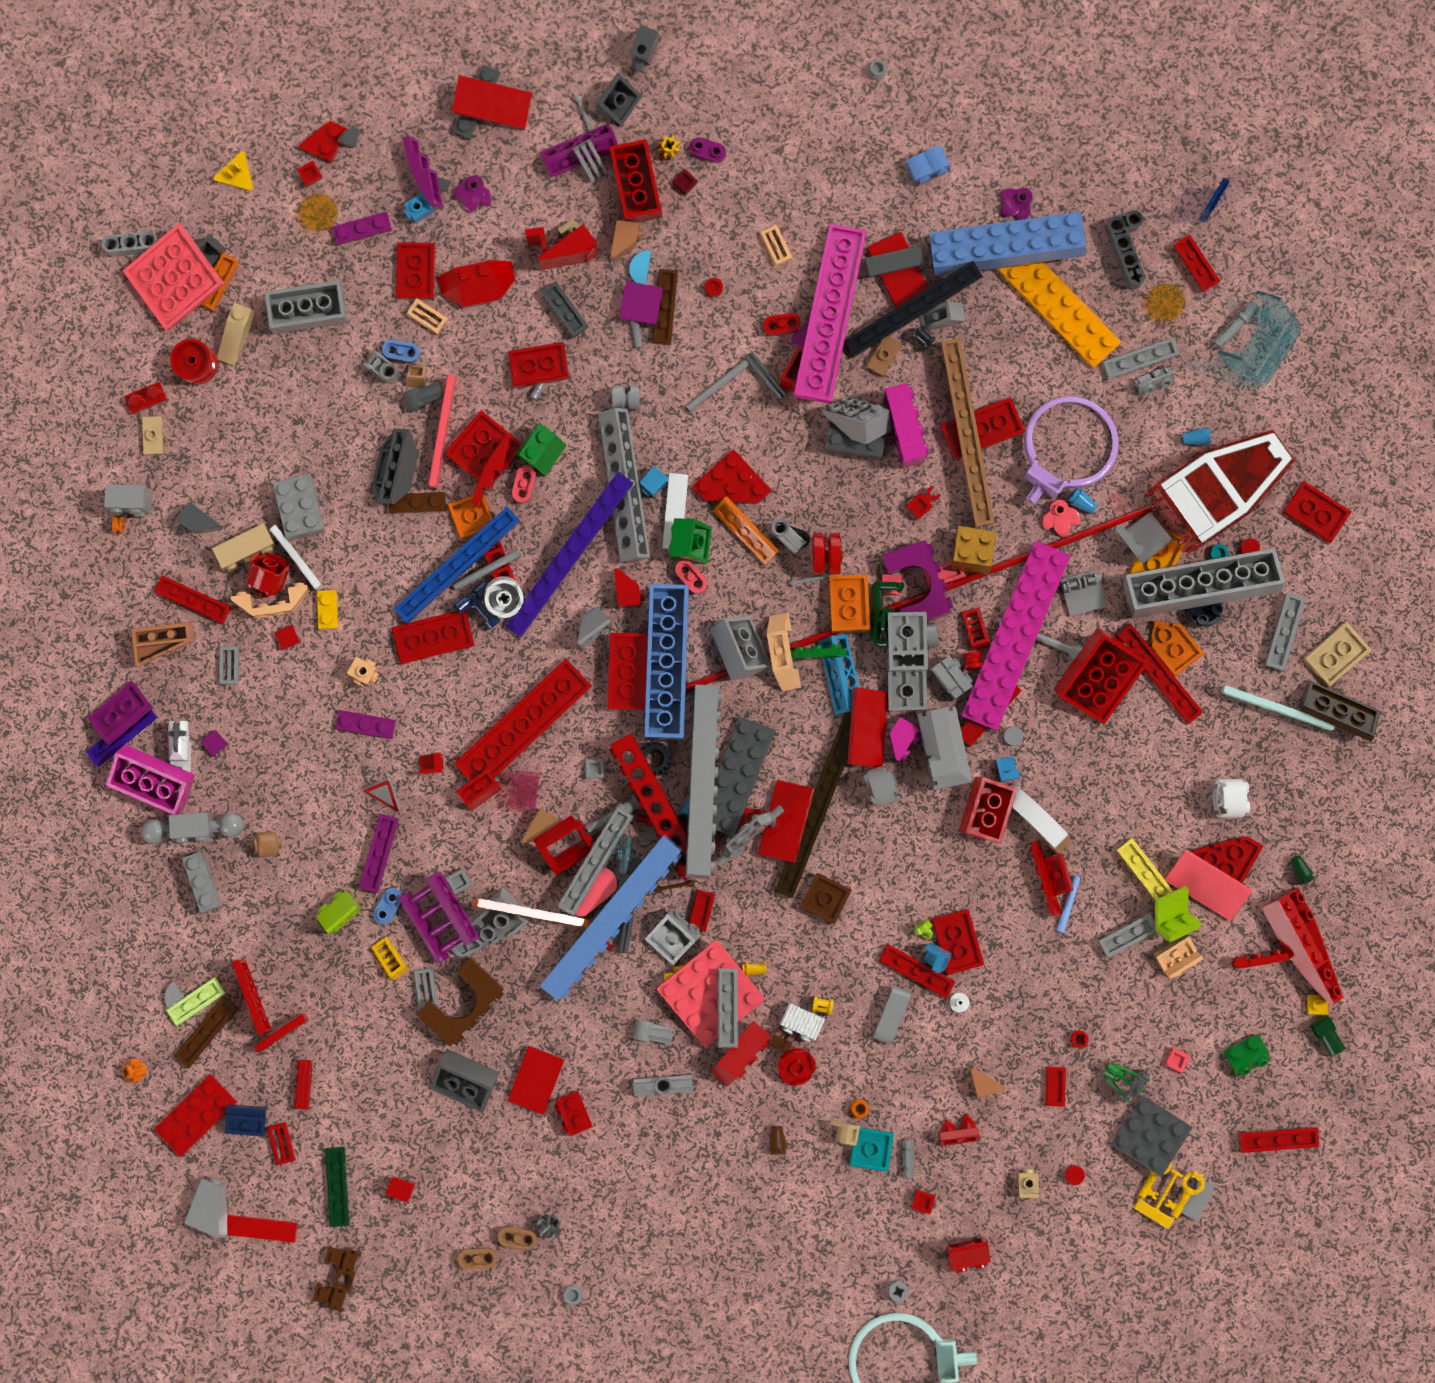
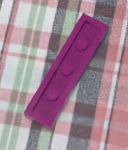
[359,814,399,893]

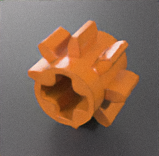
[122,1058,147,1083]

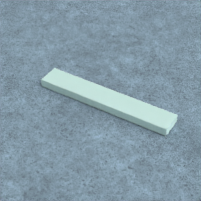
[1221,686,1335,730]

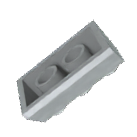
[710,616,772,680]

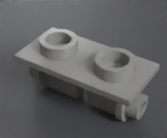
[1134,367,1174,397]

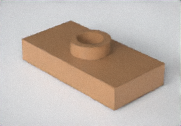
[866,336,902,377]

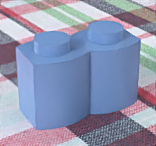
[906,145,950,185]

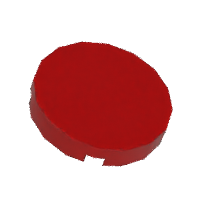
[777,1048,816,1086]

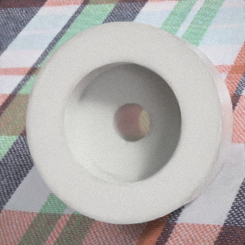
[949,993,969,1012]

